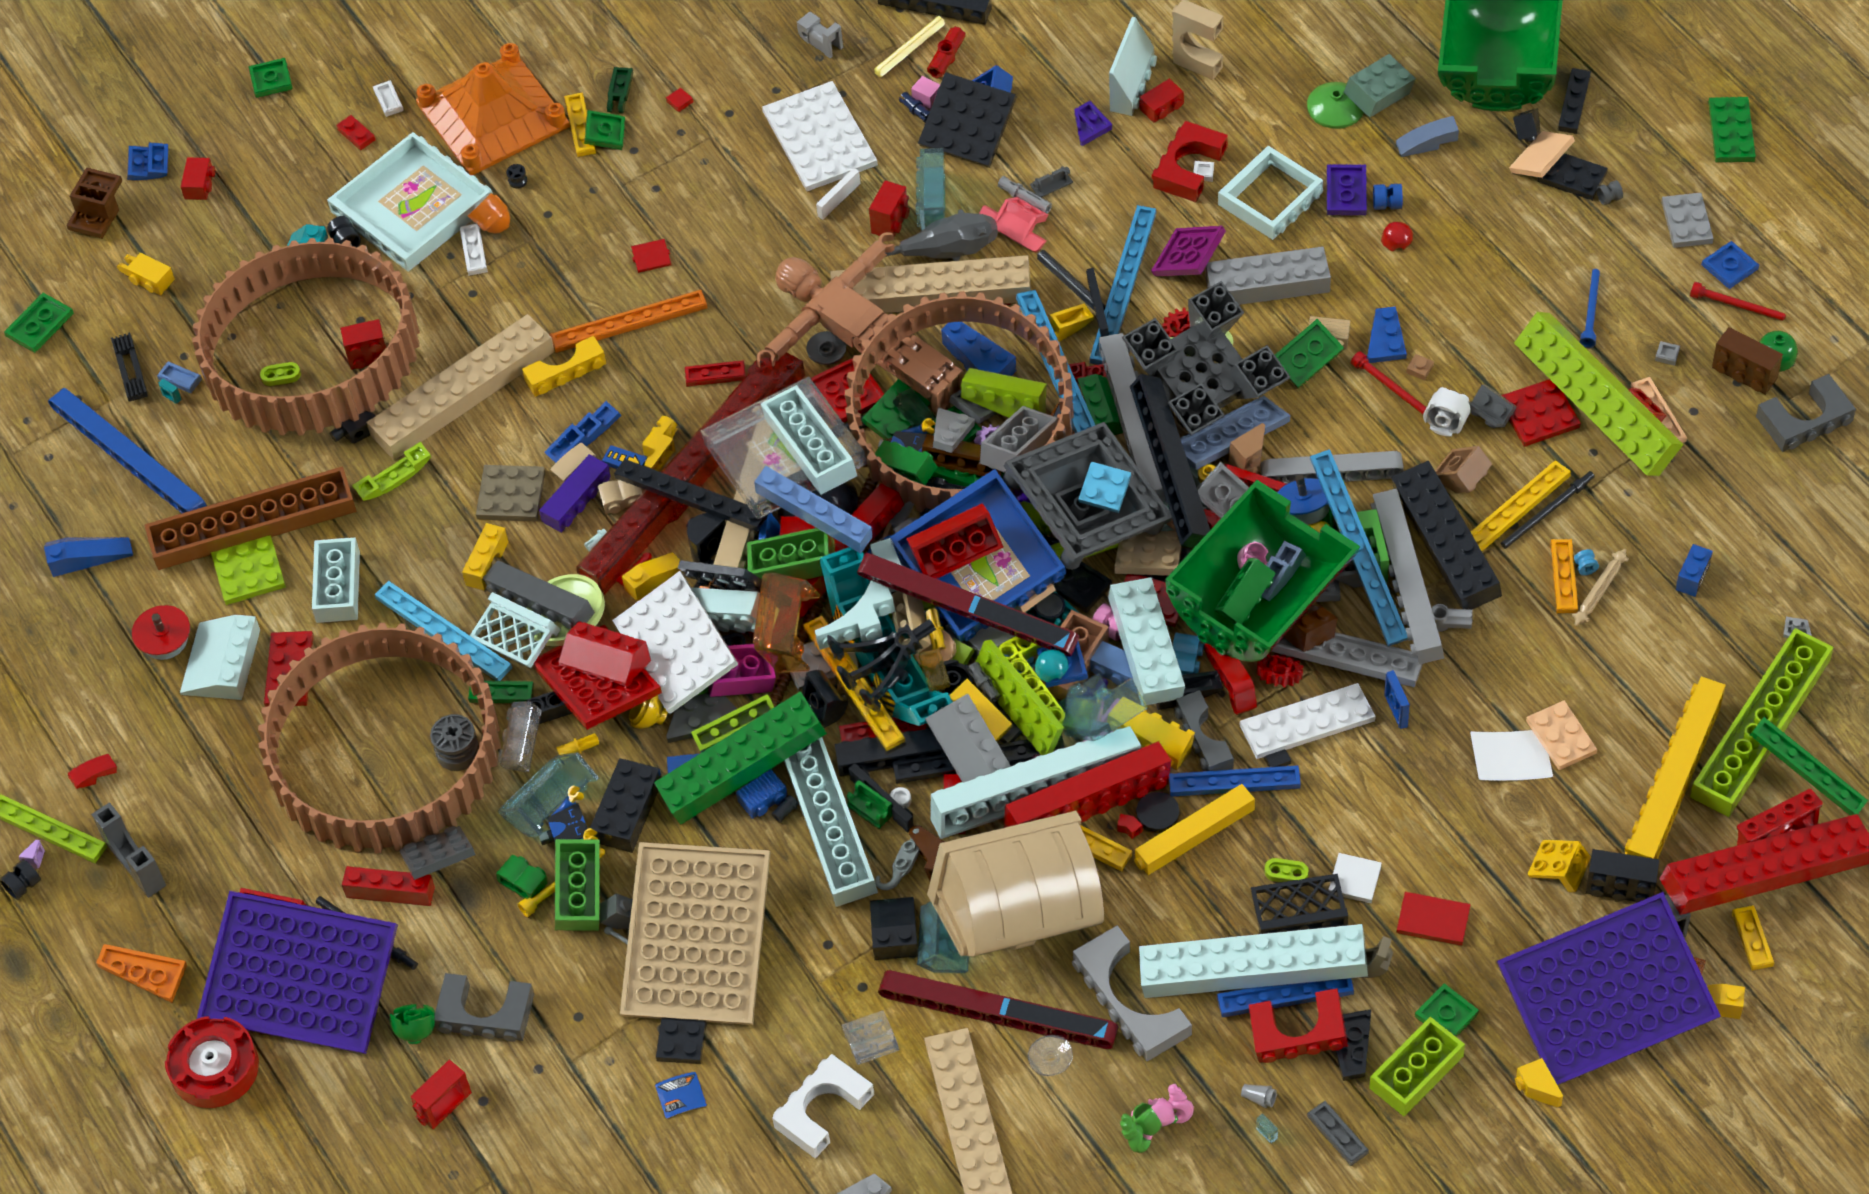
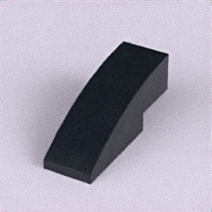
[1156,670,1223,710]

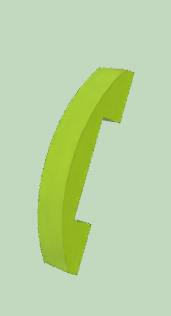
[352,442,431,501]

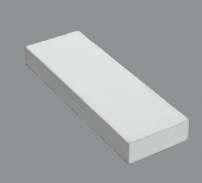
[816,168,861,220]
[460,224,488,276]

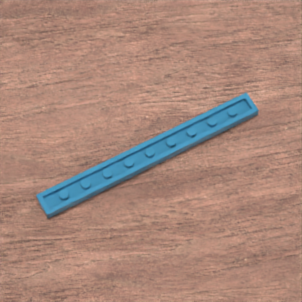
[1089,205,1156,365]
[1016,290,1095,433]
[1310,449,1408,647]

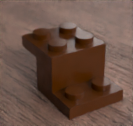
[66,167,122,239]

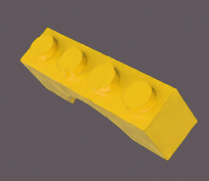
[522,336,606,397]

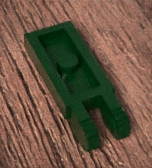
[607,67,634,113]

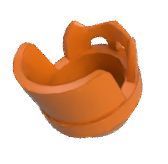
[467,193,510,234]

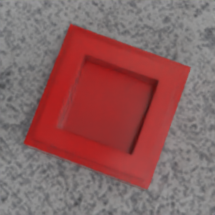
[666,87,693,112]

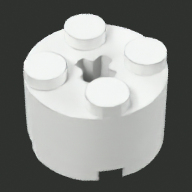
[1423,387,1470,436]

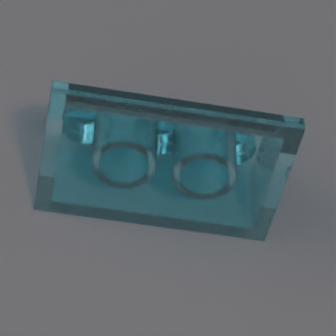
[917,902,969,973]

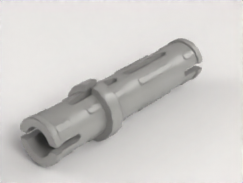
[998,176,1052,214]

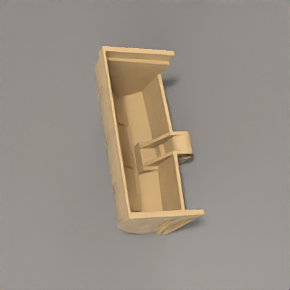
[927,811,1104,957]

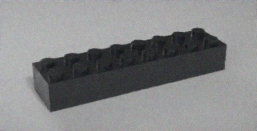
[1391,460,1502,610]

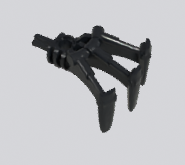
[827,619,936,712]

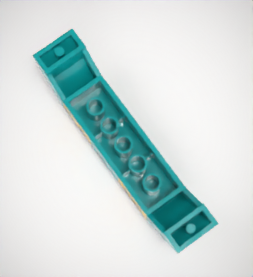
[820,547,953,726]

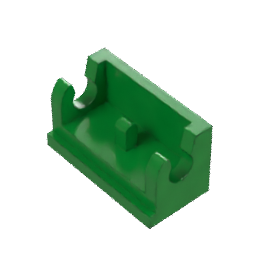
[847,780,893,829]

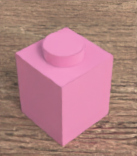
[911,76,940,110]

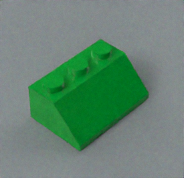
[1078,374,1123,435]

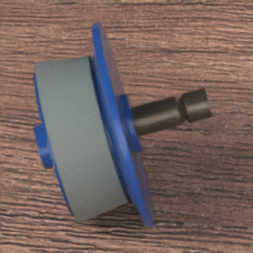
[1277,475,1329,525]

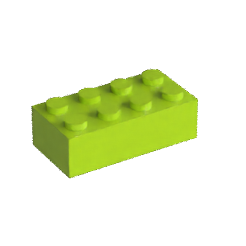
[1369,1017,1465,1116]

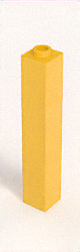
[1134,784,1255,875]

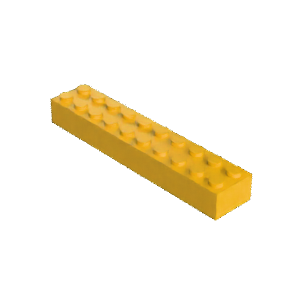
[1624,676,1726,859]

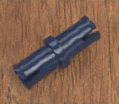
[899,92,930,123]

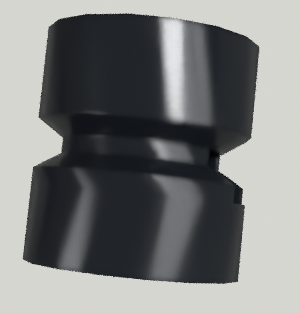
[327,216,361,248]
[0,859,41,900]

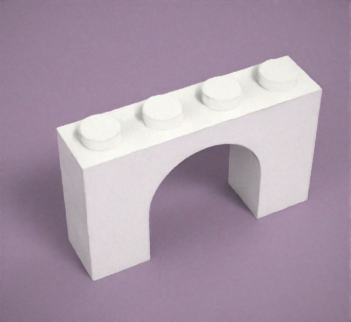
[773,1054,874,1159]

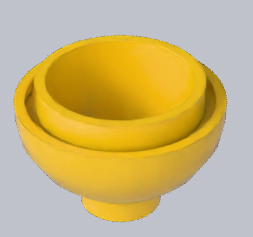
[629,695,668,729]

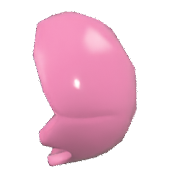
[1237,542,1268,569]

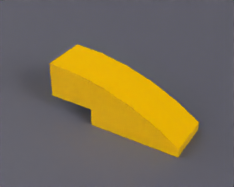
[1049,303,1094,342]

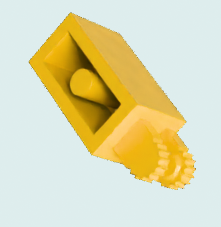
[117,252,175,296]

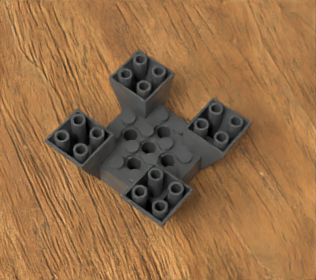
[1122,281,1291,436]

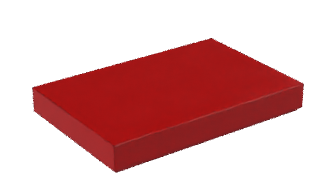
[1396,892,1471,946]

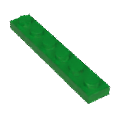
[1750,717,1868,816]

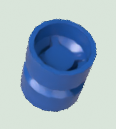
[1373,183,1403,210]

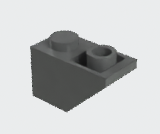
[600,893,633,929]

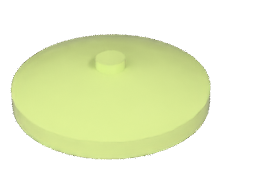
[525,574,605,646]

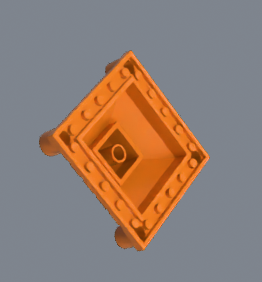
[416,43,570,175]

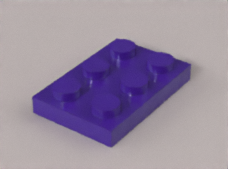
[1327,164,1367,215]

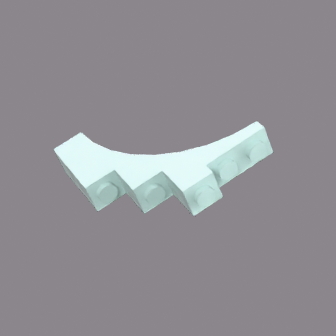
[815,538,901,650]

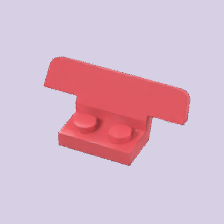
[979,197,1048,252]

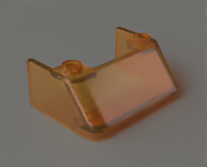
[753,572,820,673]

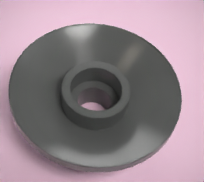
[806,331,846,365]

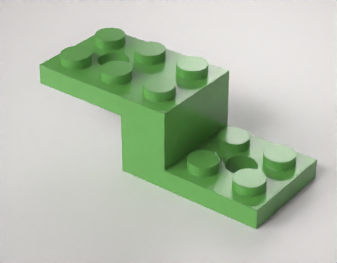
[1335,480,1389,584]

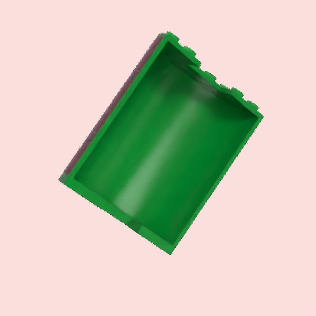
[1166,480,1360,662]

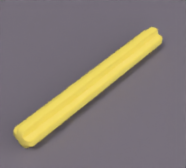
[874,16,945,77]

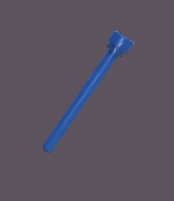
[1580,269,1600,348]

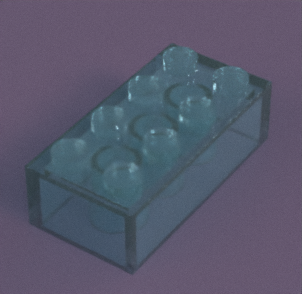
[916,148,945,231]

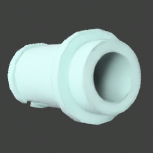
[584,529,611,554]

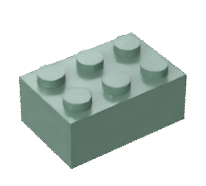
[1343,54,1416,117]

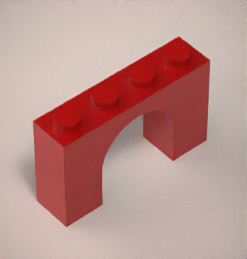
[1151,121,1228,202]
[1249,988,1348,1063]

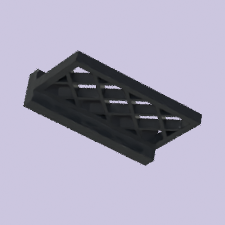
[1251,873,1348,934]

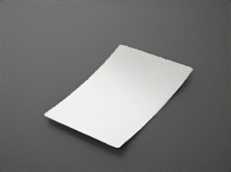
[1470,730,1553,781]

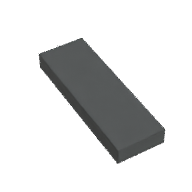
[1307,1101,1369,1166]

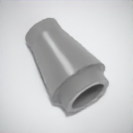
[1241,1084,1277,1108]

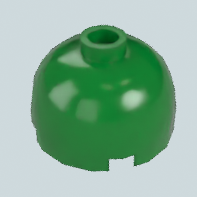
[1759,331,1798,372]
[390,1004,435,1044]

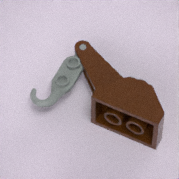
[875,825,944,890]

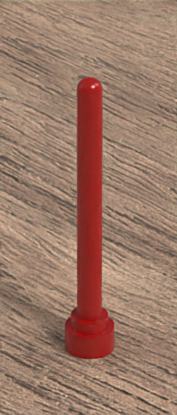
[1690,281,1786,321]
[1350,351,1427,414]

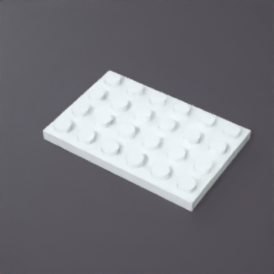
[762,81,878,191]
[612,571,738,714]

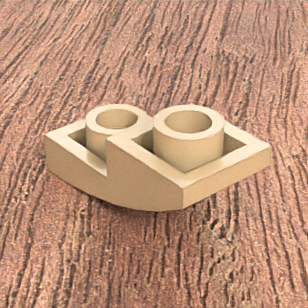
[550,442,596,482]

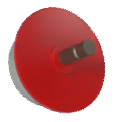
[132,605,190,660]

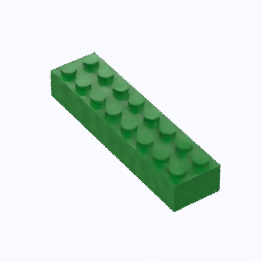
[654,691,827,825]

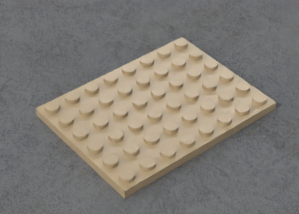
[620,842,770,1025]

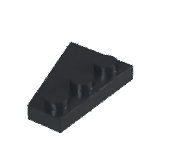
[1335,1009,1371,1081]

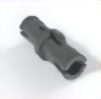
[967,662,1001,703]

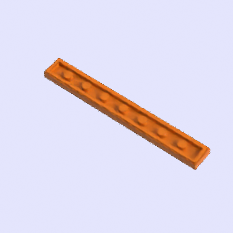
[550,290,708,353]

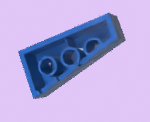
[941,322,1017,376]

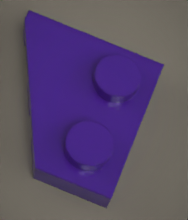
[1074,101,1112,146]

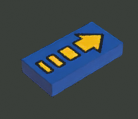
[602,445,647,469]

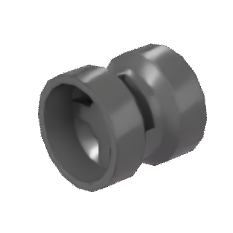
[1597,180,1623,205]

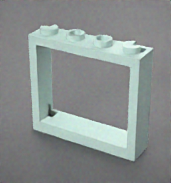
[1218,146,1323,240]

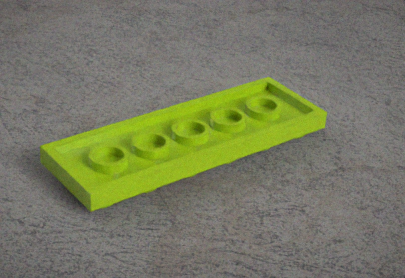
[975,639,1064,755]

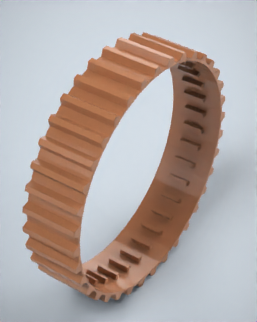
[192,238,420,435]
[845,291,1074,512]
[258,623,501,854]

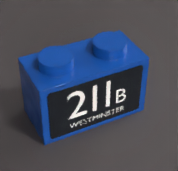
[1676,544,1713,597]

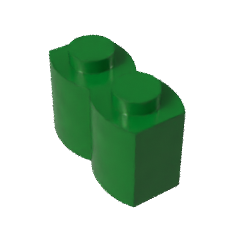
[496,855,548,899]

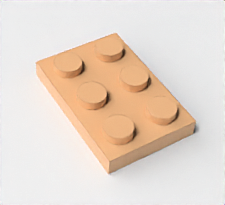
[1526,700,1597,770]

